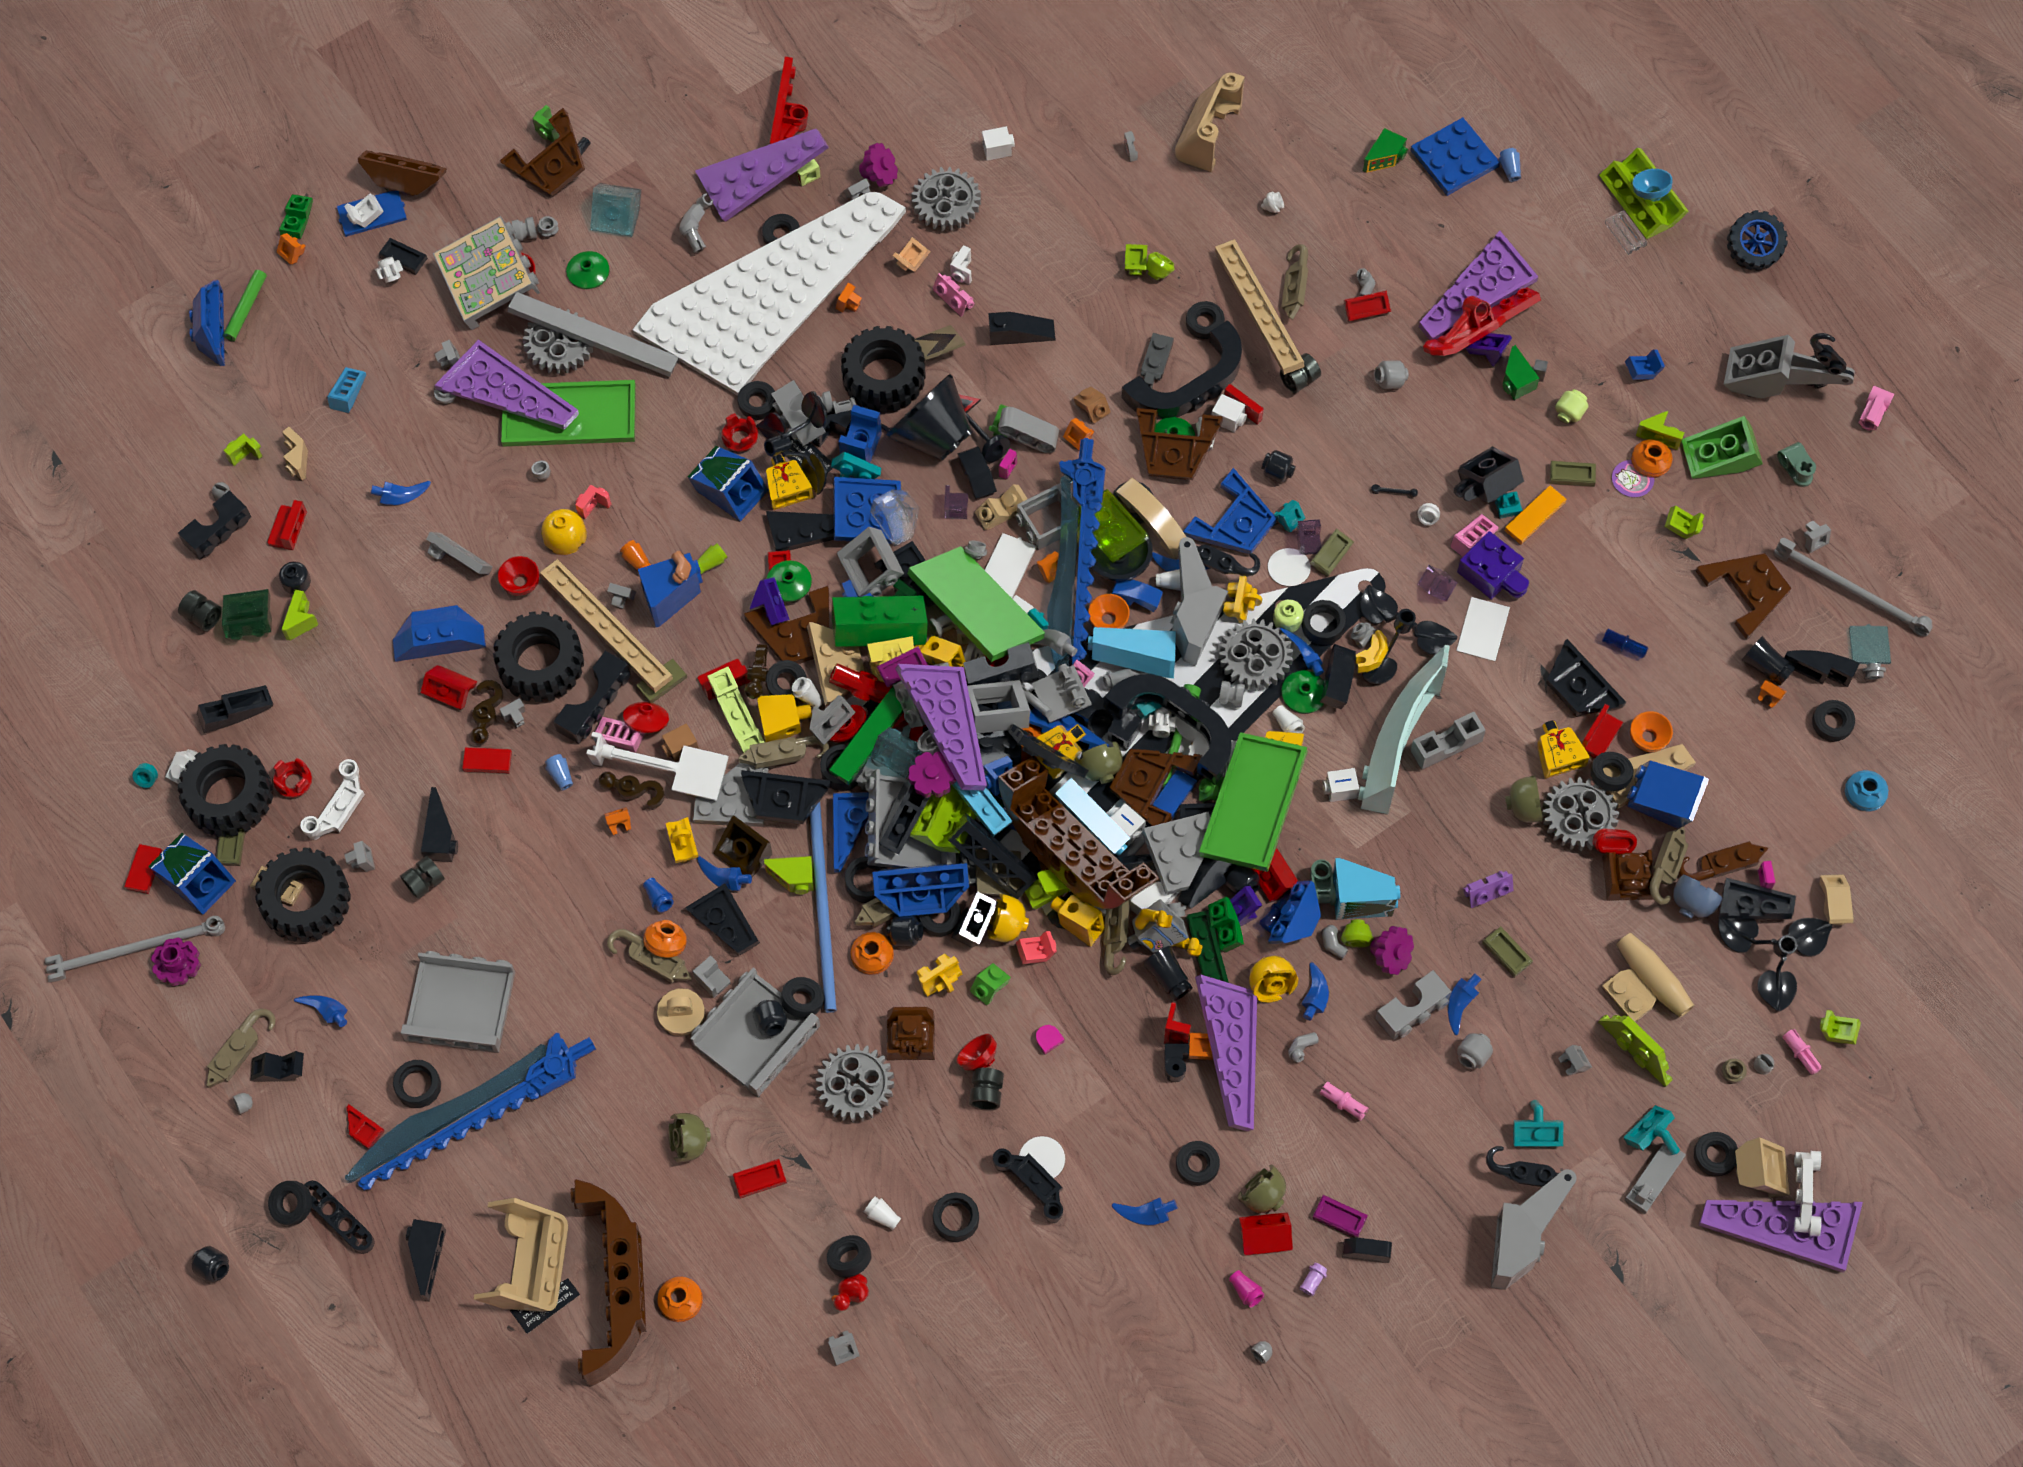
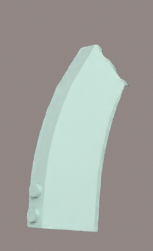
[1358,645,1450,814]

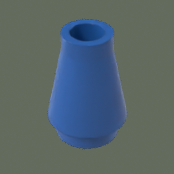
[643,878,674,912]

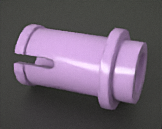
[1299,1263,1327,1296]

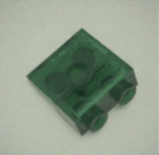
[222,589,272,640]

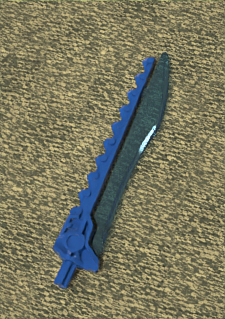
[1047,438,1106,672]
[345,1033,596,1190]

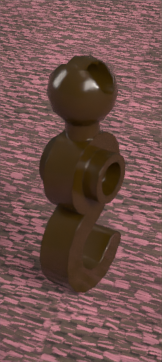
[745,644,768,699]
[471,680,503,744]
[598,772,665,809]

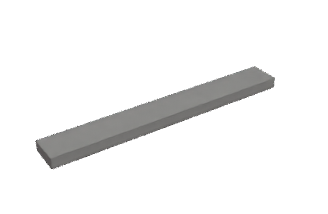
[507,292,679,377]

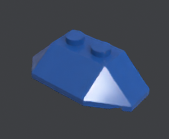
[189,280,225,366]
[393,605,486,662]
[872,863,969,917]

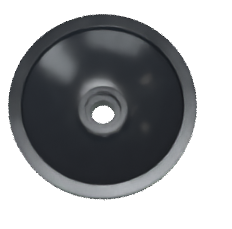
[1091,520,1153,581]

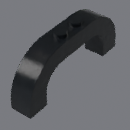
[1121,320,1242,420]
[1103,674,1232,785]

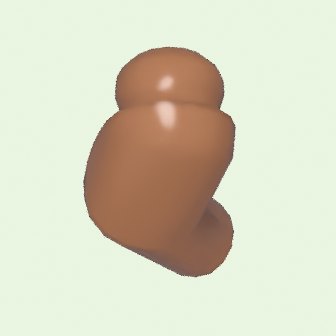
[671,551,691,584]

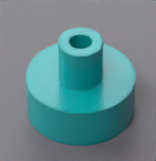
[132,763,158,788]

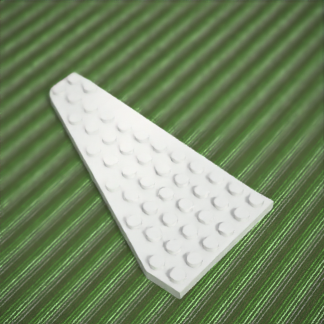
[633,192,906,396]

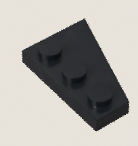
[766,511,834,551]
[874,541,935,607]
[1718,878,1796,919]
[685,883,760,955]

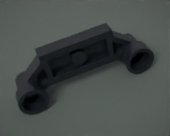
[993,1148,1063,1223]

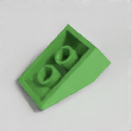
[1682,416,1763,479]

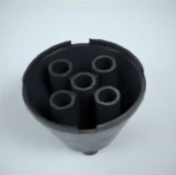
[886,374,973,461]

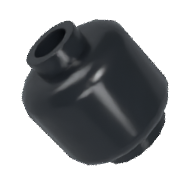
[1261,450,1296,483]
[279,561,311,594]
[1225,865,1260,895]
[887,916,923,947]
[753,1000,787,1036]
[191,1246,229,1283]

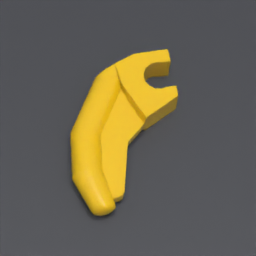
[1356,630,1388,673]

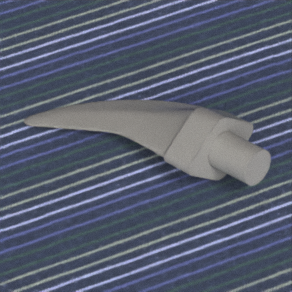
[1033,629,1078,656]

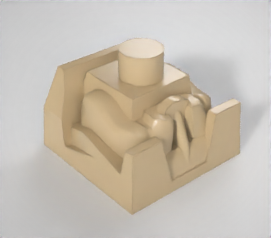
[1735,1137,1790,1198]

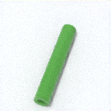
[223,270,267,341]

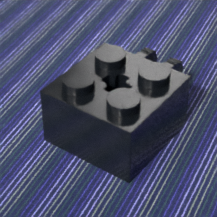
[1453,446,1524,503]

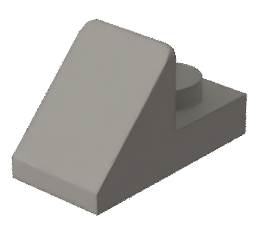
[810,695,855,745]

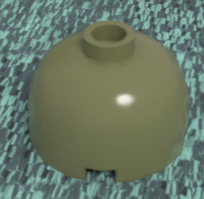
[1075,742,1123,784]
[1505,776,1543,822]
[668,1113,711,1163]
[1238,1164,1286,1213]

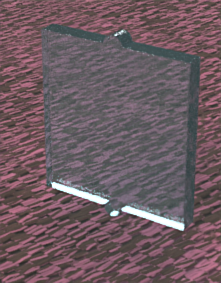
[1849,624,1891,664]

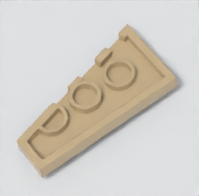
[1603,744,1696,809]

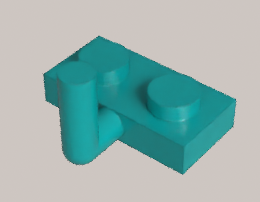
[831,452,881,479]
[1513,1100,1564,1146]
[1623,1105,1680,1155]

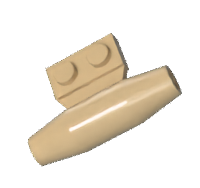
[1602,933,1694,1022]

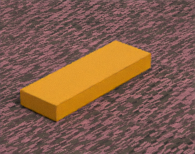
[1504,486,1567,545]

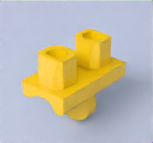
[1223,576,1263,623]
[665,817,699,863]
[917,954,963,997]

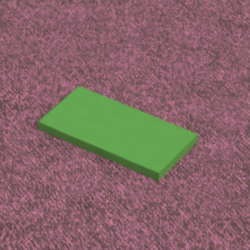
[501,380,636,447]
[908,546,1045,662]
[1199,732,1308,872]

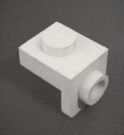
[344,194,384,228]
[950,245,972,285]
[165,749,197,784]

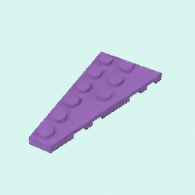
[695,129,829,222]
[1419,231,1538,340]
[435,340,579,430]
[895,664,987,791]
[1195,975,1257,1131]
[1699,1200,1863,1273]

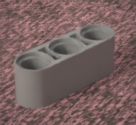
[998,407,1059,453]

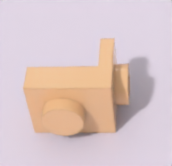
[893,237,931,272]

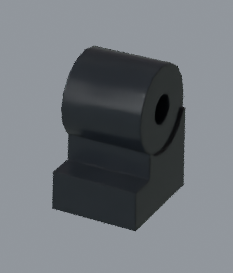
[1164,1044,1189,1083]

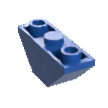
[1268,880,1321,944]

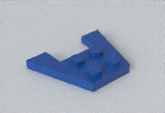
[1183,468,1276,554]

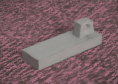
[426,532,493,574]
[1625,1143,1686,1214]

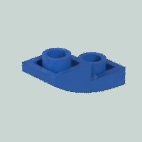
[1111,579,1163,612]

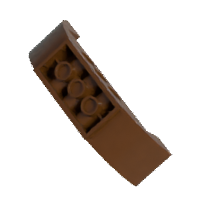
[998,756,1160,909]
[571,1179,647,1387]

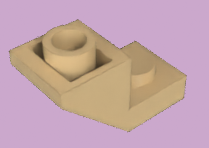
[282,427,308,481]
[974,484,1027,530]
[1819,875,1853,925]

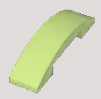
[707,667,764,753]

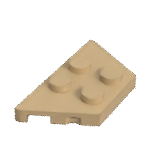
[807,622,864,706]

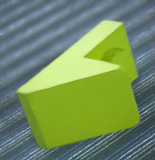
[1636,411,1685,450]
[281,590,318,640]
[1025,870,1070,909]

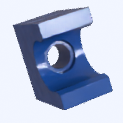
[838,405,882,463]

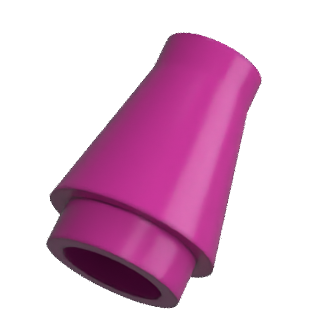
[1229,1270,1265,1308]

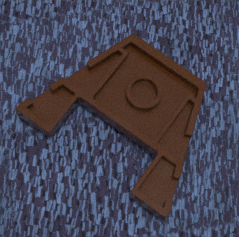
[500,108,585,196]
[1137,408,1223,480]
[1696,553,1791,640]
[744,586,830,664]
[1110,749,1203,826]

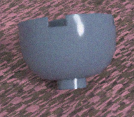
[1673,875,1723,919]

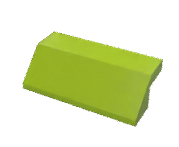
[1599,148,1689,239]
[910,785,976,853]

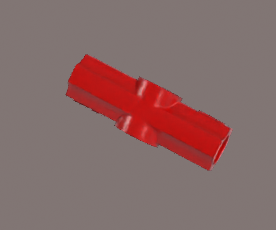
[829,663,892,704]

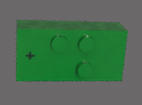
[832,596,928,647]

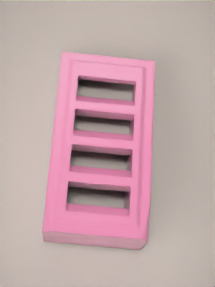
[1451,514,1499,557]
[595,717,645,753]

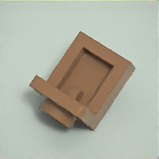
[1073,386,1111,423]

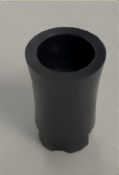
[1742,636,1795,686]
[1143,946,1193,1001]

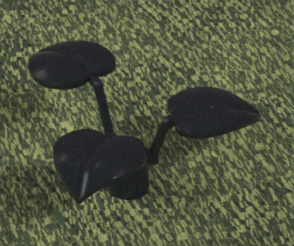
[756,391,827,495]
[1360,585,1458,684]
[1718,918,1832,1012]

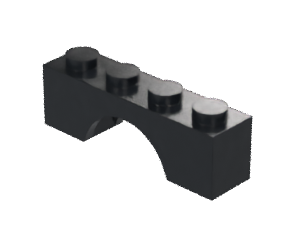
[553,650,631,744]

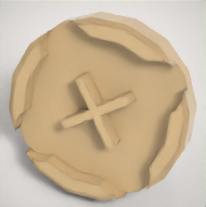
[657,989,705,1036]

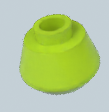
[1147,252,1175,280]
[1341,919,1374,948]

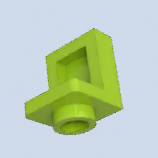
[1125,244,1147,275]
[223,433,262,466]
[1665,505,1704,539]
[1820,1010,1861,1045]

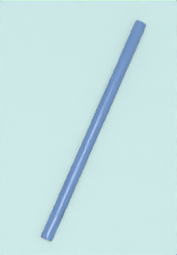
[810,802,837,1013]

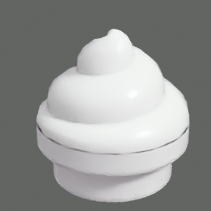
[1261,191,1284,213]
[1417,503,1440,526]

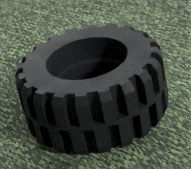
[841,326,926,413]
[493,611,584,702]
[177,744,273,837]
[255,847,351,942]

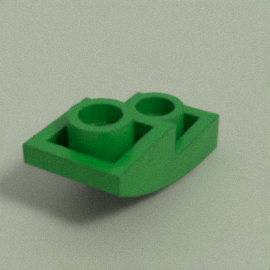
[279,194,313,239]
[1208,897,1244,952]

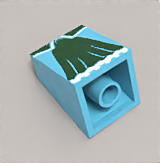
[1332,858,1400,920]

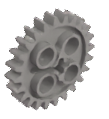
[912,167,981,231]
[523,308,593,374]
[1218,619,1293,690]
[1542,777,1619,851]
[816,1044,895,1122]

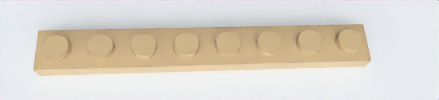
[1215,239,1304,375]
[540,559,673,693]

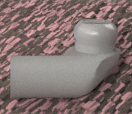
[1356,268,1375,296]
[1322,925,1349,959]
[1288,1032,1318,1063]

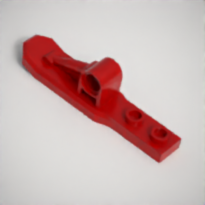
[770,56,808,144]
[1423,287,1541,356]

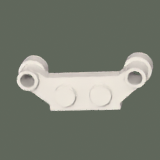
[300,759,365,840]
[1794,1151,1821,1237]

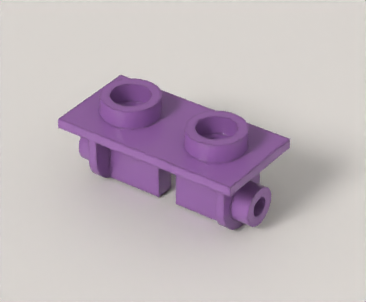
[1463,871,1514,908]

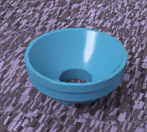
[1633,169,1673,202]
[1845,770,1889,812]

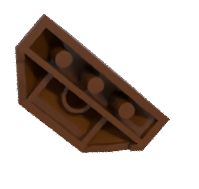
[358,150,447,196]

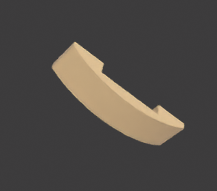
[1115,478,1186,559]

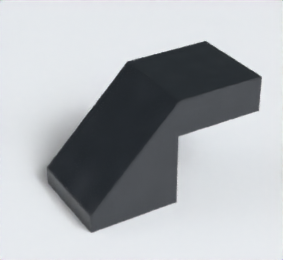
[812,410,851,447]
[957,446,997,499]
[250,1051,304,1082]

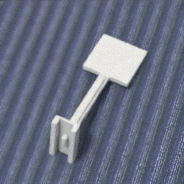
[587,732,729,801]

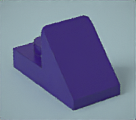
[1466,333,1512,367]
[750,577,790,625]
[1230,886,1262,927]

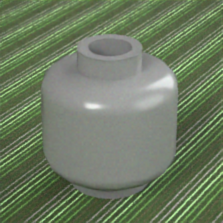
[1374,360,1409,389]
[1457,1033,1493,1069]

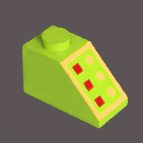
[764,856,814,894]

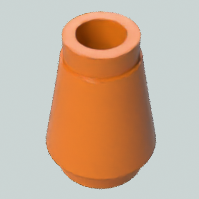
[620,540,651,571]

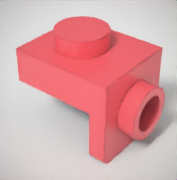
[575,485,611,519]
[1016,931,1057,964]

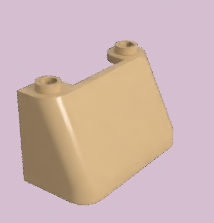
[1175,73,1245,172]

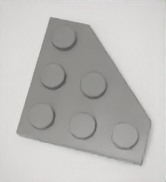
[693,763,769,827]
[1142,812,1211,895]

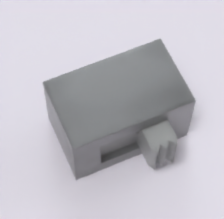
[1531,359,1548,382]

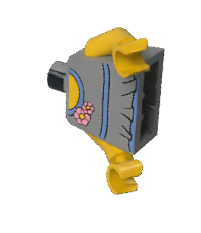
[1127,899,1202,956]

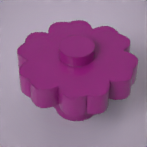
[859,143,898,187]
[909,752,956,798]
[1370,926,1414,975]
[151,937,201,986]

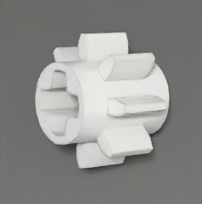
[375,257,403,283]
[1148,709,1176,738]

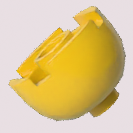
[541,509,587,555]
[987,894,1029,942]
[1249,956,1299,1003]

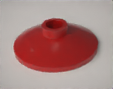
[623,702,669,733]
[829,705,866,742]

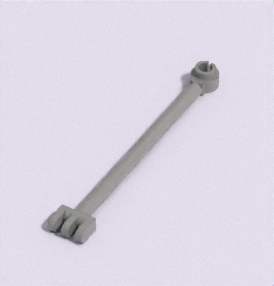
[1773,538,1933,637]
[44,916,225,982]

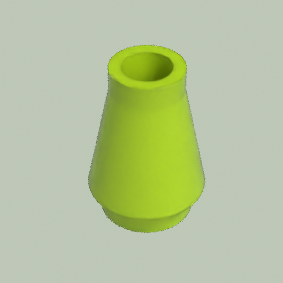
[697,543,728,574]

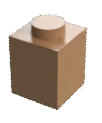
[661,723,699,763]

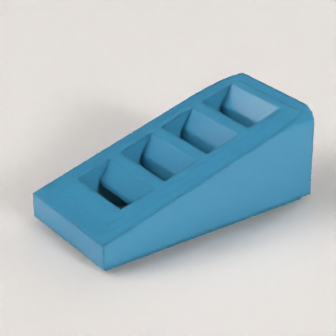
[327,367,366,413]

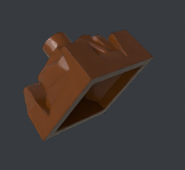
[1602,850,1654,901]
[887,1007,935,1061]

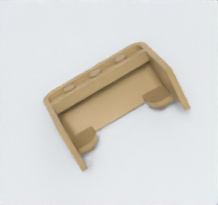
[474,1198,568,1312]

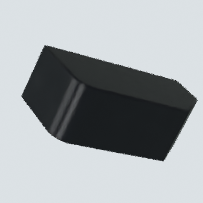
[1342,1237,1392,1263]

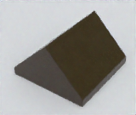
[713,815,773,877]

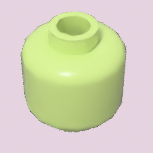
[1555,389,1589,423]
[1273,599,1304,632]

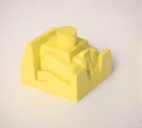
[867,636,914,682]

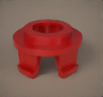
[722,413,758,452]
[273,758,312,798]

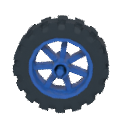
[1727,210,1788,271]

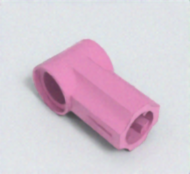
[1858,386,1894,431]

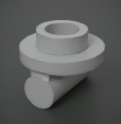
[1351,623,1376,648]

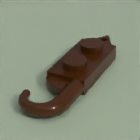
[1679,841,1768,881]

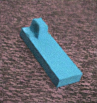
[952,780,1012,837]

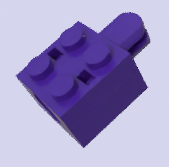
[1457,531,1529,600]

